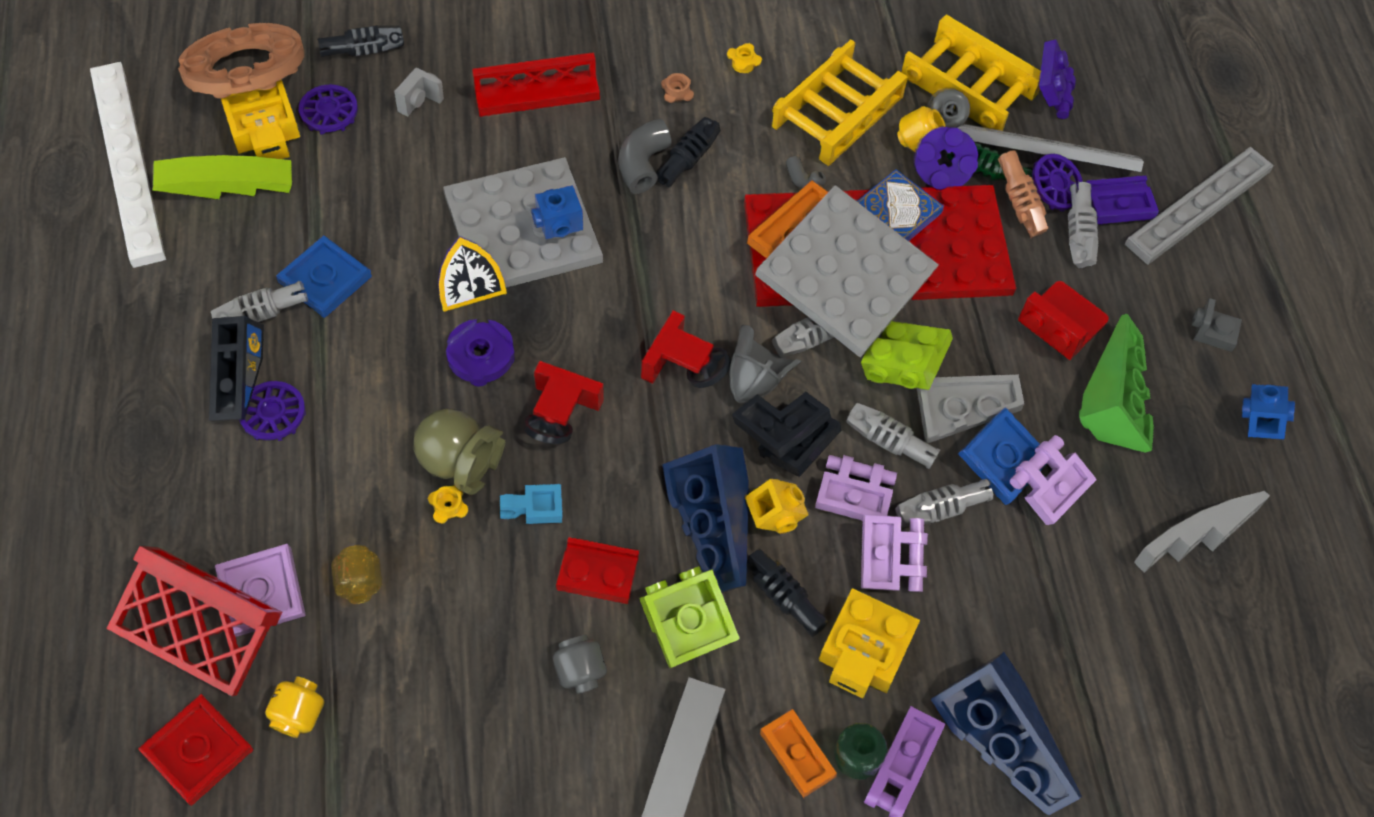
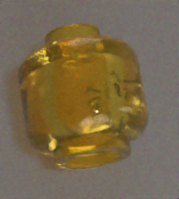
[331,545,383,604]

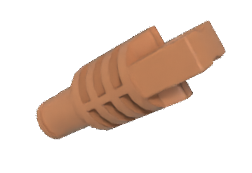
[998,150,1048,238]

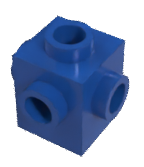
[531,185,583,239]
[1242,384,1295,440]

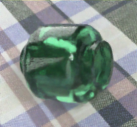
[834,723,887,780]

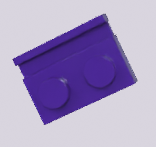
[1086,176,1159,224]

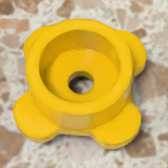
[727,43,762,73]
[428,486,468,524]

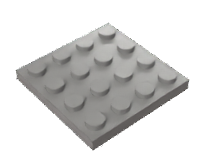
[443,157,603,287]
[755,185,939,358]

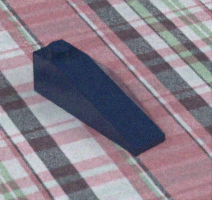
[662,444,749,593]
[931,652,1082,816]

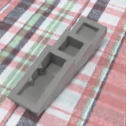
[1134,491,1270,573]
[642,677,726,817]

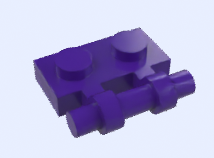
[1039,39,1076,119]

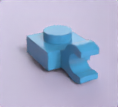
[500,484,562,524]

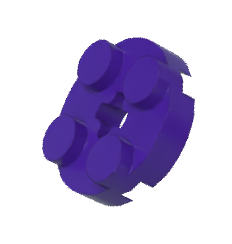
[914,126,978,190]
[446,319,515,387]

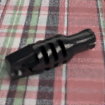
[317,25,404,57]
[656,117,721,187]
[747,548,828,637]

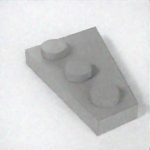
[917,374,1024,444]

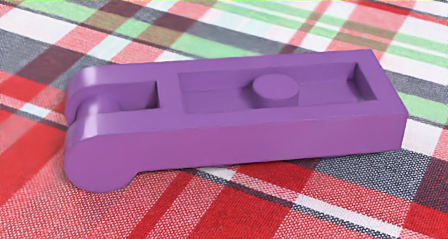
[864,706,945,817]

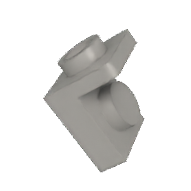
[394,67,444,117]

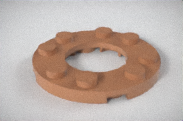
[178,23,305,98]

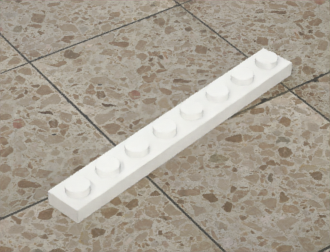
[90,62,166,268]

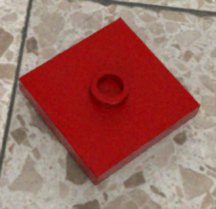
[138,694,254,806]

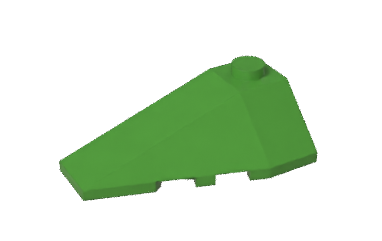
[1079,314,1154,453]

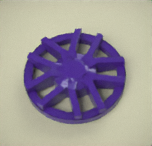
[299,84,358,135]
[1032,154,1083,211]
[240,381,306,441]

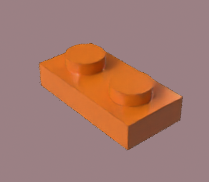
[760,709,837,798]

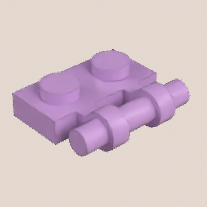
[1010,435,1097,525]
[815,455,897,521]
[861,515,928,592]

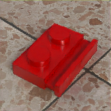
[556,537,639,604]

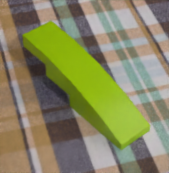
[152,155,292,199]

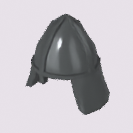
[729,325,802,403]

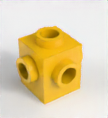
[745,479,809,534]

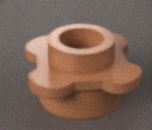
[661,73,694,103]

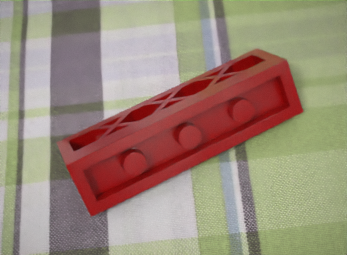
[472,52,600,117]

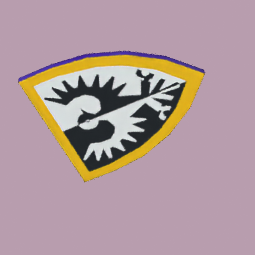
[438,236,507,312]

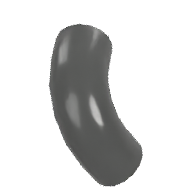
[618,118,671,194]

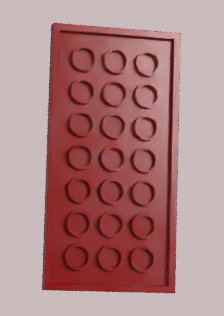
[744,185,1016,307]

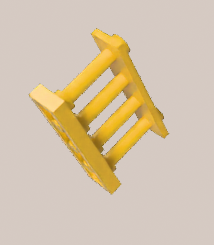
[901,14,1041,131]
[772,39,908,166]

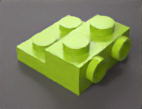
[861,321,953,390]
[639,566,740,668]

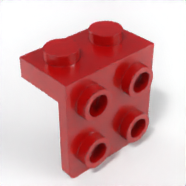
[1018,281,1109,360]

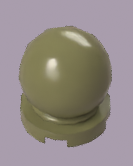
[413,409,505,495]

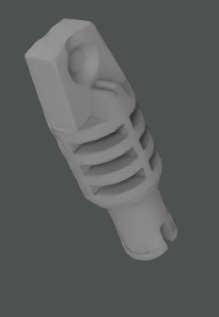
[1068,182,1099,268]
[211,281,308,322]
[772,317,834,358]
[846,403,940,469]
[895,479,993,528]

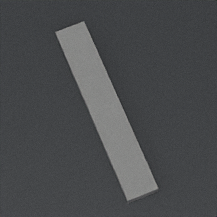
[957,124,1144,172]
[1124,147,1274,265]

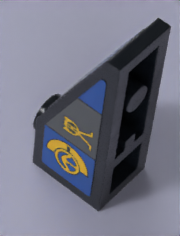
[209,316,264,422]

